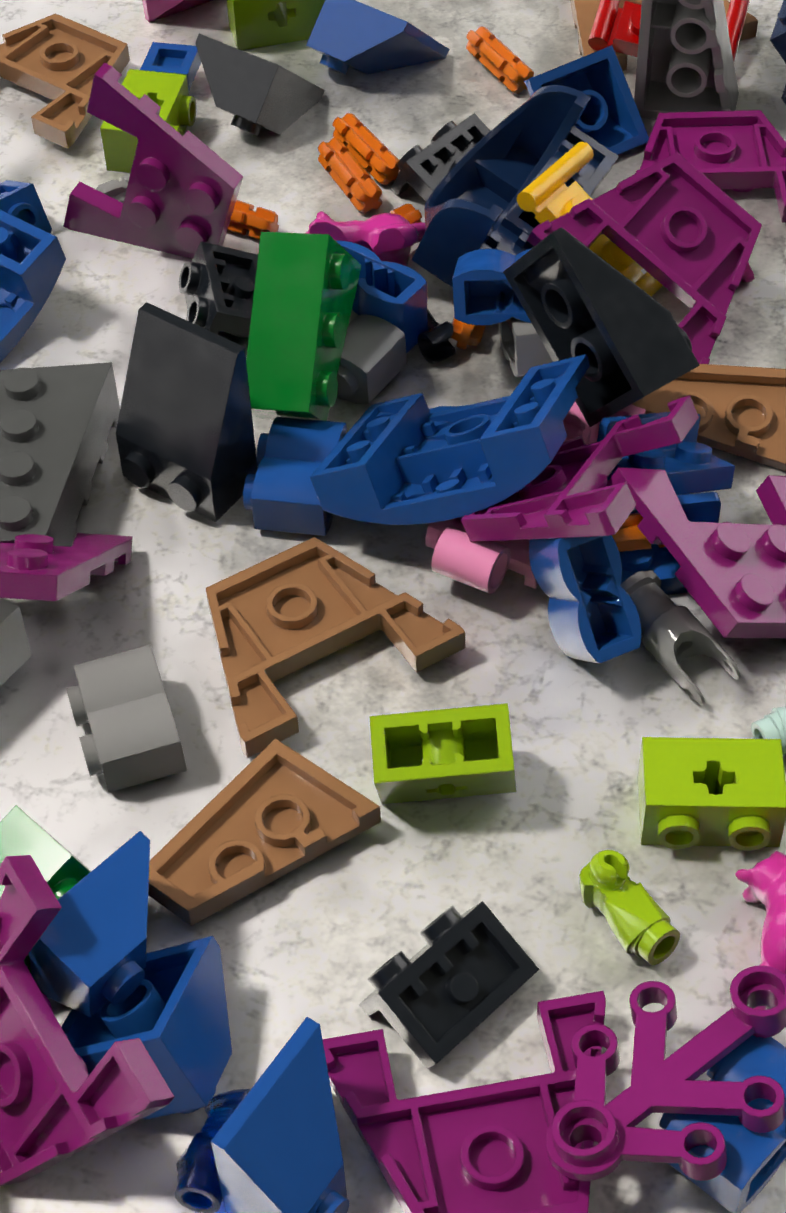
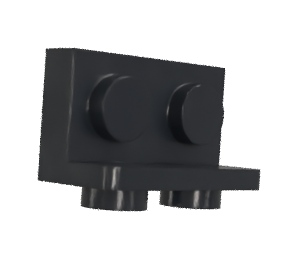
[391,113,491,202]
[179,241,258,338]
[359,901,539,1068]

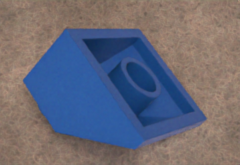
[306,0,450,75]
[524,46,649,155]
[29,831,150,1017]
[61,936,232,1120]
[211,1017,349,1213]

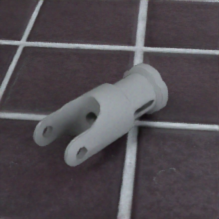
[620,570,740,705]

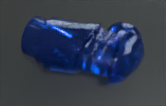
[174,1089,250,1213]

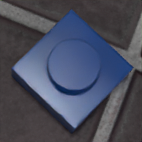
[140,42,201,91]

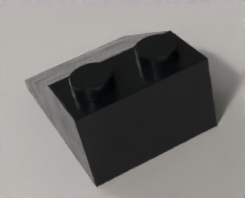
[503,227,700,427]
[115,302,258,522]

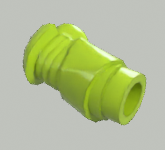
[579,850,680,965]

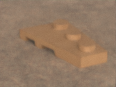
[631,364,786,471]
[148,738,381,926]

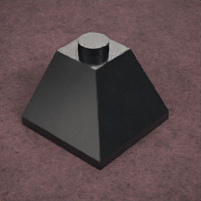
[195,34,325,136]

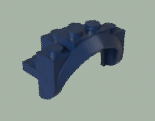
[411,85,619,288]

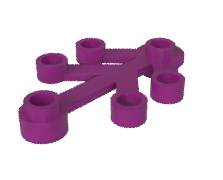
[545,966,786,1181]

